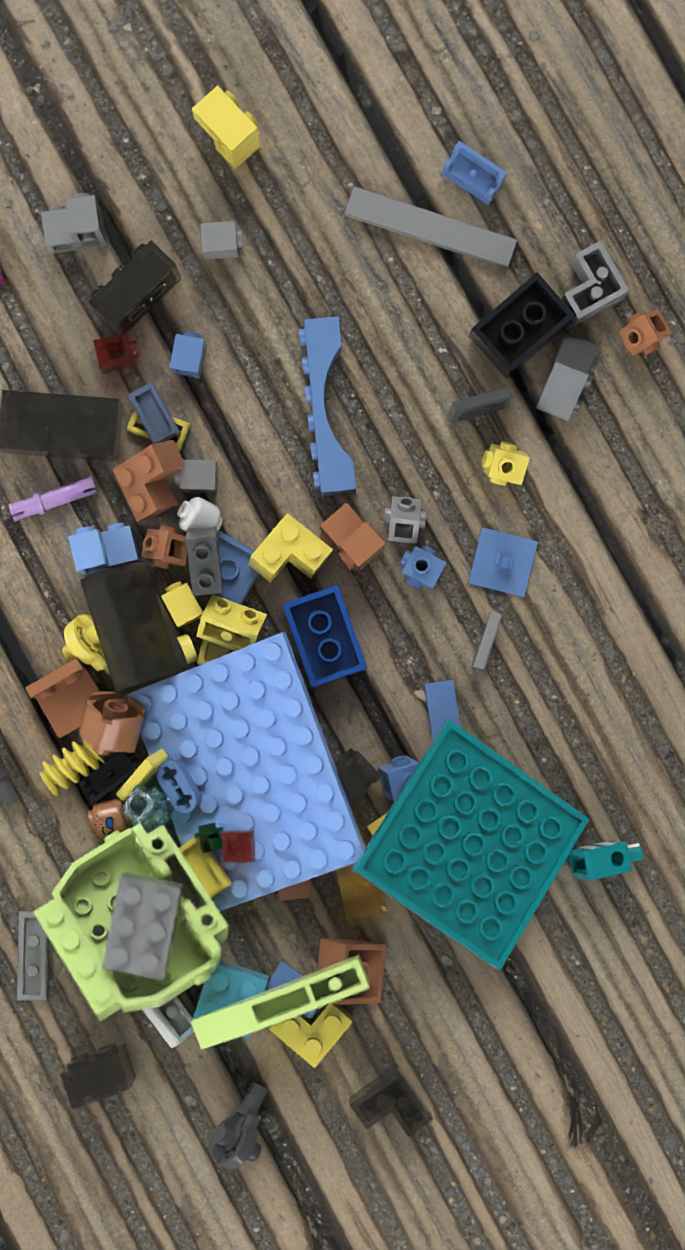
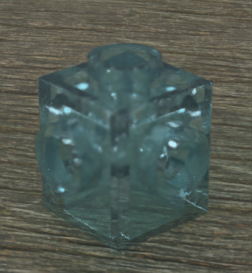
[121,785,174,830]

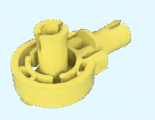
[62,614,135,689]

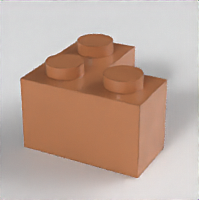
[113,440,185,522]
[320,503,385,572]

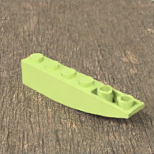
[191,955,370,1049]

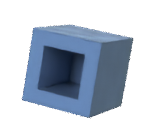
[169,331,207,378]

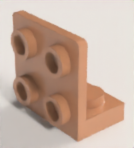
[25,658,100,738]

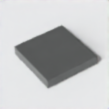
[449,387,512,423]

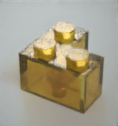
[336,863,387,926]

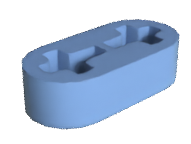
[157,760,202,814]

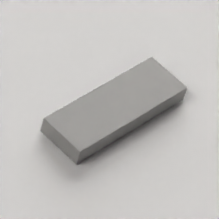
[17,910,49,1001]

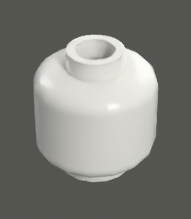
[177,497,223,533]

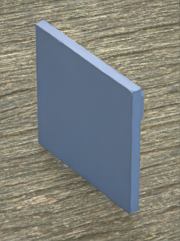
[468,527,538,598]

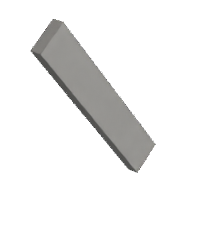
[345,186,517,269]

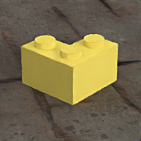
[192,85,260,169]
[248,513,333,583]
[269,1003,353,1068]

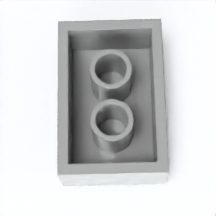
[102,872,184,980]

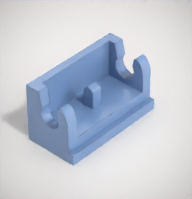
[441,141,507,205]

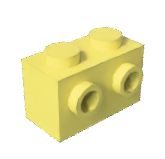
[196,594,267,651]

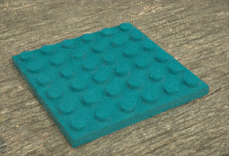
[352,719,590,970]

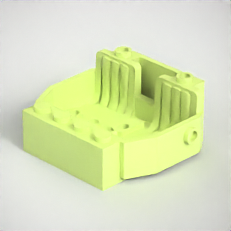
[34,823,228,1021]

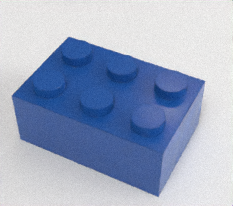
[282,585,367,689]

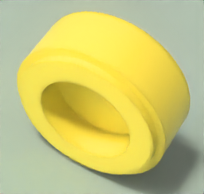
[177,634,198,665]

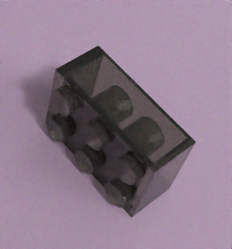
[89,240,181,339]

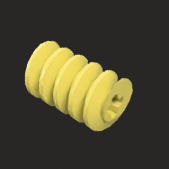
[39,739,106,796]

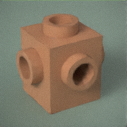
[618,309,673,356]
[141,525,187,569]

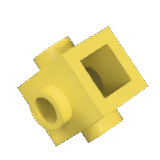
[481,441,530,486]

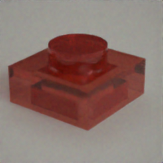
[222,830,255,862]

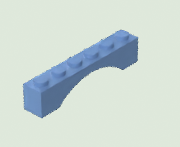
[299,316,356,496]

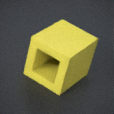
[161,581,204,629]

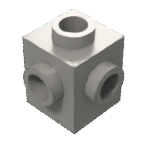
[384,496,426,544]

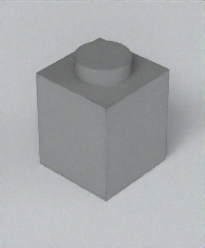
[200,221,243,260]
[175,460,218,494]

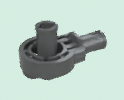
[211,1082,268,1169]

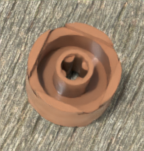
[79,691,145,755]

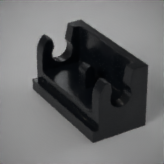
[79,752,142,804]

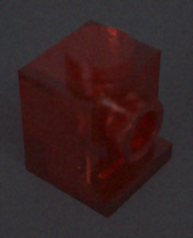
[93,333,140,374]

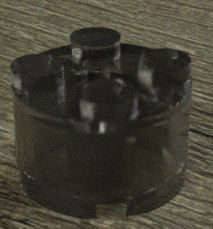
[335,748,382,807]

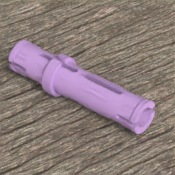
[8,476,98,522]

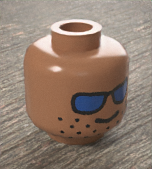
[88,799,133,839]

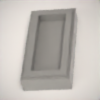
[471,611,502,671]

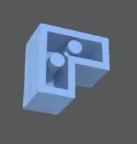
[68,523,141,576]

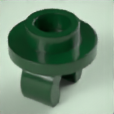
[194,822,224,853]

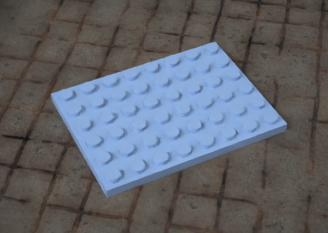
[127,632,365,911]

